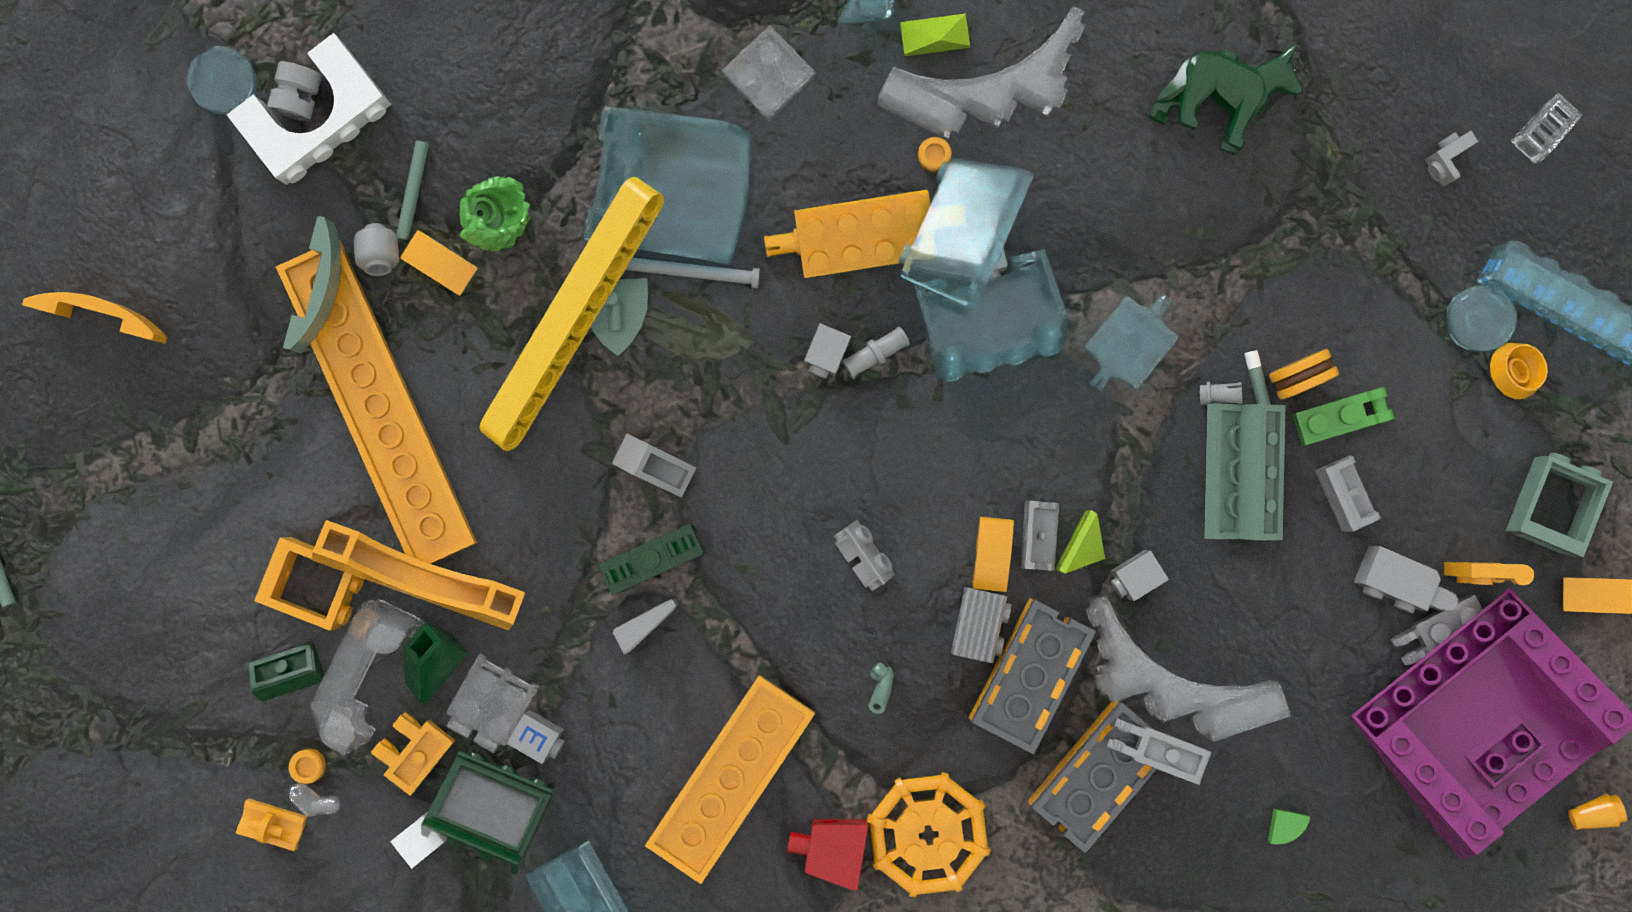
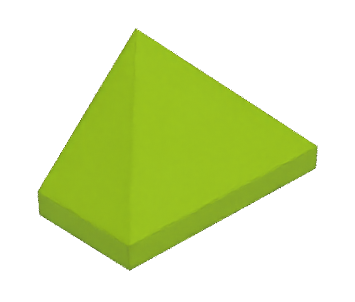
[900,13,970,56]
[1055,510,1105,574]

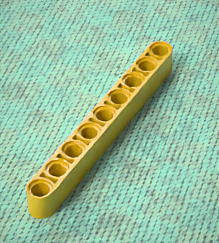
[479,177,664,451]

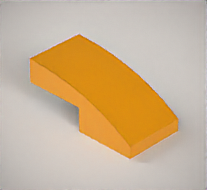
[400,230,477,296]
[972,517,1014,592]

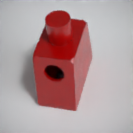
[787,819,868,891]

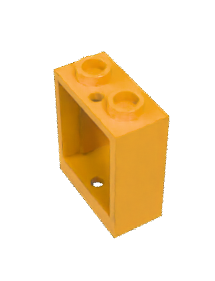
[254,537,365,631]

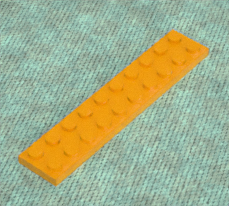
[276,240,477,564]

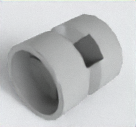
[267,61,322,122]

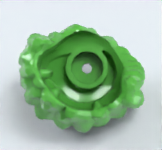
[459,176,531,252]

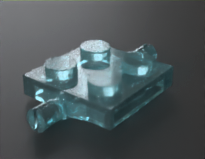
[1083,294,1179,391]

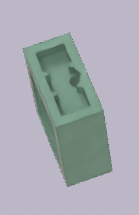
[1505,453,1613,557]

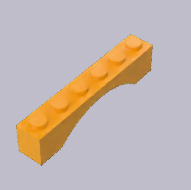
[312,520,525,631]

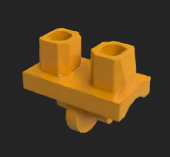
[236,799,308,851]

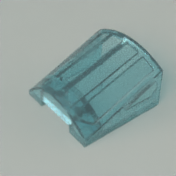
[583,106,751,265]

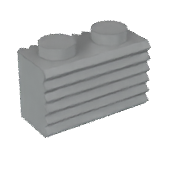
[951,587,1011,663]

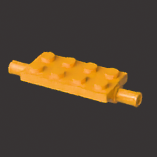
[764,190,965,278]

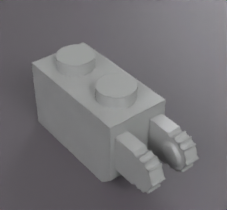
[1353,546,1459,614]

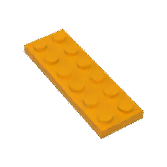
[645,675,815,884]

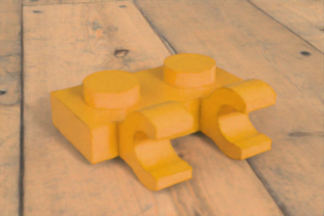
[371,712,455,796]

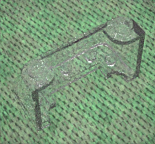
[310,599,426,755]

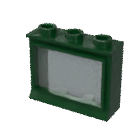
[421,751,553,875]

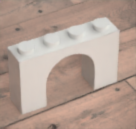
[227,33,392,185]

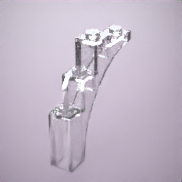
[877,6,1085,139]
[1086,594,1291,742]

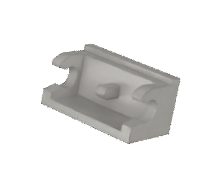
[1315,455,1381,532]
[1020,501,1059,571]

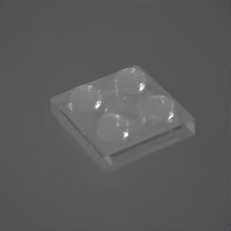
[721,25,816,121]

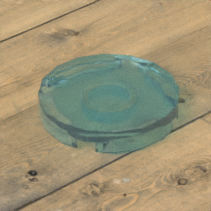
[187,46,257,114]
[1446,285,1517,352]

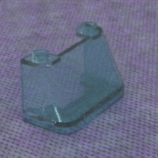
[898,157,1034,309]

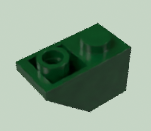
[404,622,468,705]

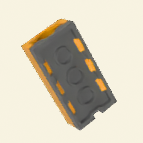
[968,598,1096,754]
[1027,698,1156,853]

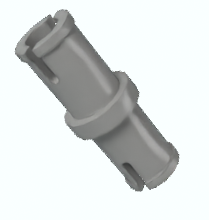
[842,327,910,379]

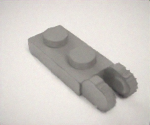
[1391,594,1483,665]
[1107,718,1211,785]

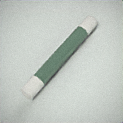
[1244,350,1271,405]

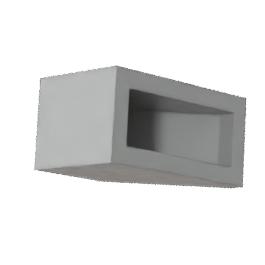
[612,434,696,498]

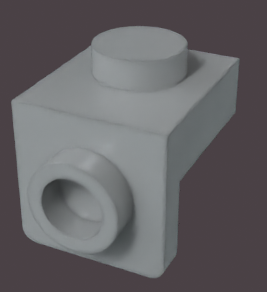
[1424,131,1478,187]

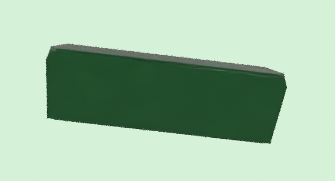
[248,642,324,701]

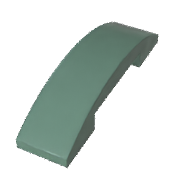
[283,216,341,353]

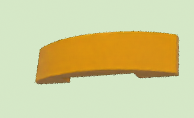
[22,292,167,344]

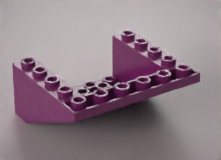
[1350,588,1632,860]

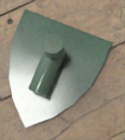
[591,278,648,356]

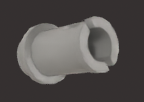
[1200,381,1243,405]

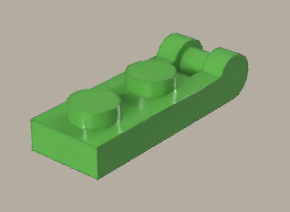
[1292,387,1395,446]

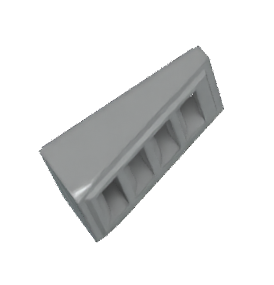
[613,598,679,654]

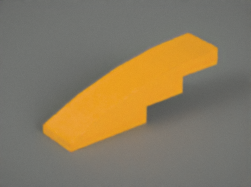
[1563,577,1632,614]

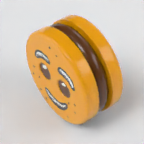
[1269,349,1339,400]

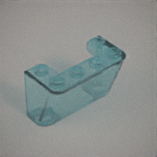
[914,249,1068,381]

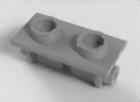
[834,520,895,591]

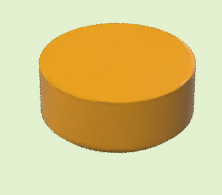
[918,137,952,172]
[289,749,326,784]

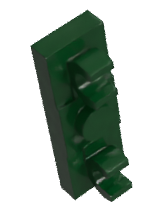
[598,523,705,595]

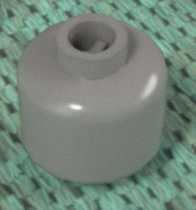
[353,223,400,276]

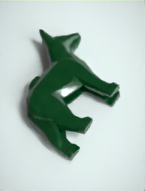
[1148,44,1303,155]

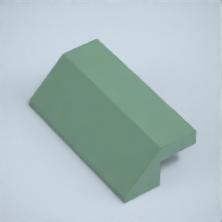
[1204,403,1286,540]

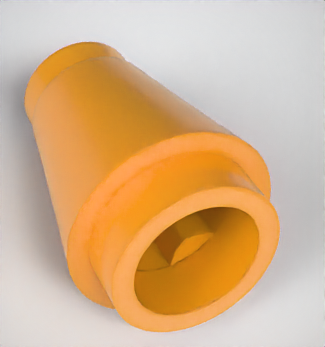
[1568,793,1627,830]

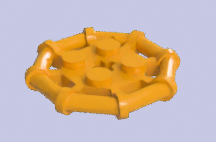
[866,772,991,898]

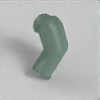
[869,662,894,714]

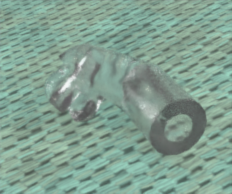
[289,783,340,816]

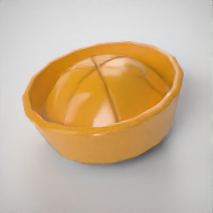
[1490,343,1548,399]

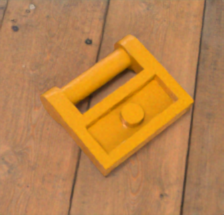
[1444,562,1534,585]

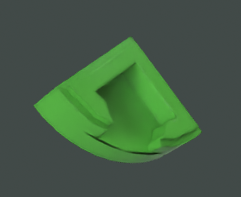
[1268,808,1310,844]

